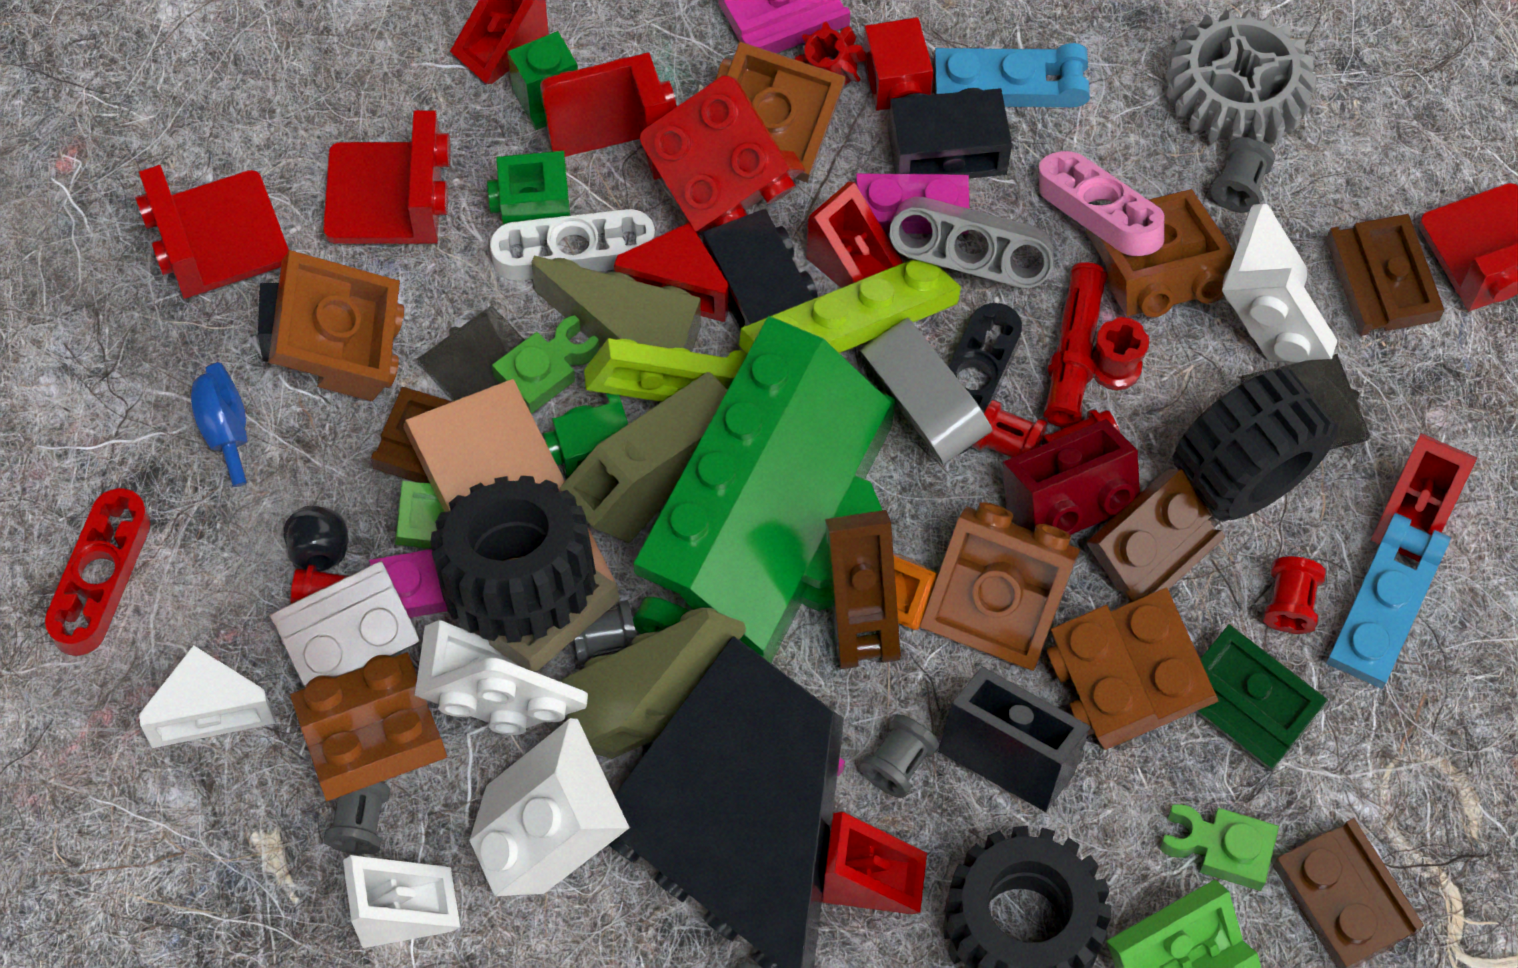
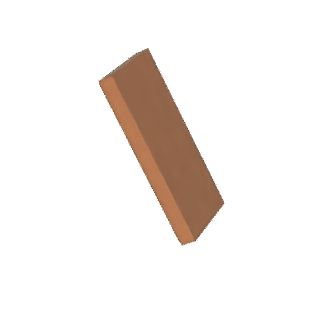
[403,379,616,583]

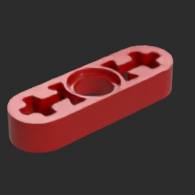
[45,488,151,656]

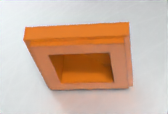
[893,553,939,630]

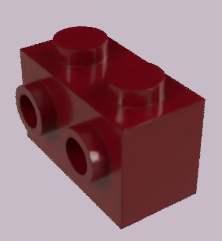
[1002,419,1140,535]

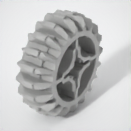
[1165,8,1317,145]

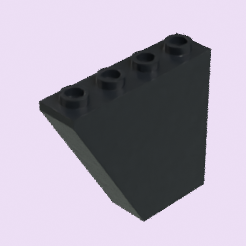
[608,636,844,968]

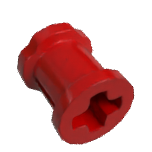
[1091,317,1150,391]
[972,400,1048,458]
[1263,556,1326,634]

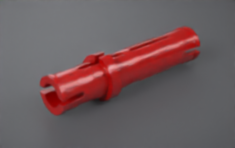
[1043,262,1107,427]

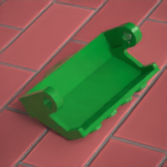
[633,315,896,663]

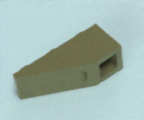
[531,255,701,352]
[559,372,727,543]
[561,608,746,759]

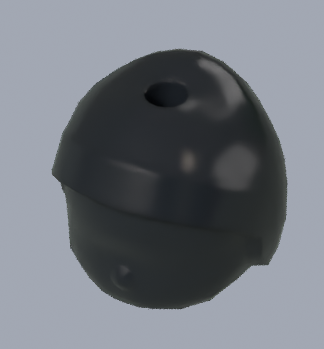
[284,506,349,572]

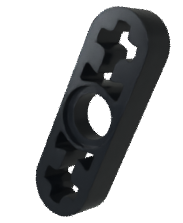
[948,303,1022,455]

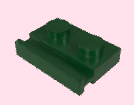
[1194,624,1328,772]

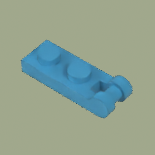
[934,43,1090,107]
[1326,512,1451,689]

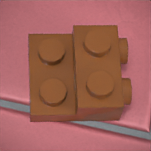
[716,42,845,183]
[1086,189,1235,317]
[268,250,404,401]
[920,502,1080,671]
[1046,587,1218,750]
[290,652,448,802]

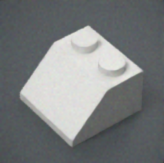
[469,718,630,896]

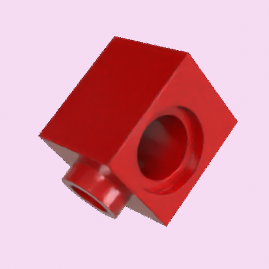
[863,17,933,111]

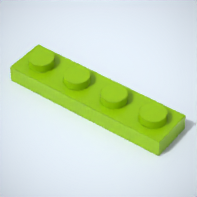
[739,259,961,354]

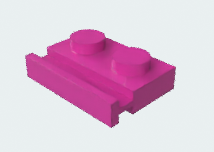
[718,0,851,53]

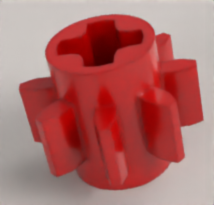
[795,21,867,86]

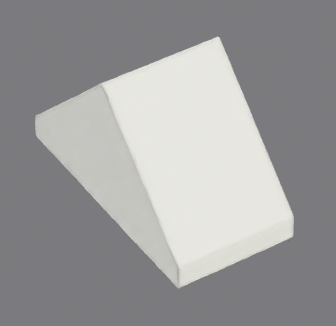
[139,645,275,748]
[343,855,460,948]

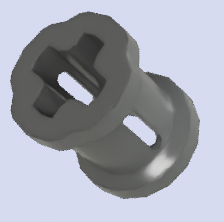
[1211,137,1276,213]
[573,600,636,666]
[859,714,940,798]
[324,782,390,855]

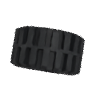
[1172,369,1338,521]
[430,475,596,643]
[943,826,1111,968]

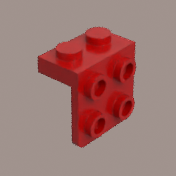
[540,52,677,180]
[640,76,806,232]
[323,110,451,244]
[135,164,289,299]
[1419,183,1518,312]

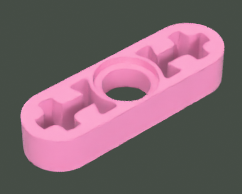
[1039,151,1164,256]

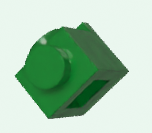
[508,31,578,131]
[487,151,570,225]
[542,393,629,480]

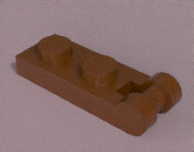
[825,510,901,670]

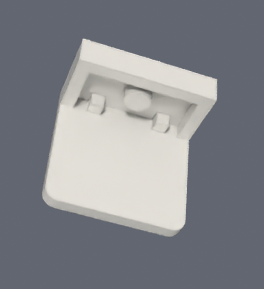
[1222,204,1338,362]
[415,620,588,735]

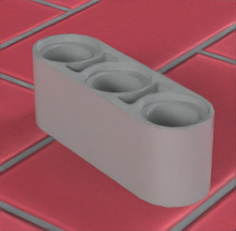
[890,196,1054,288]
[859,317,993,465]

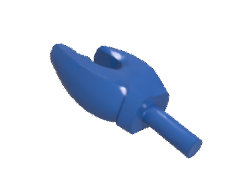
[191,362,248,487]

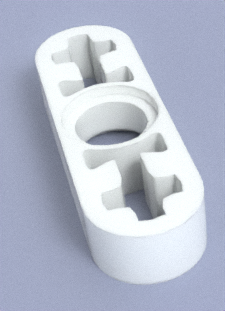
[490,209,655,281]

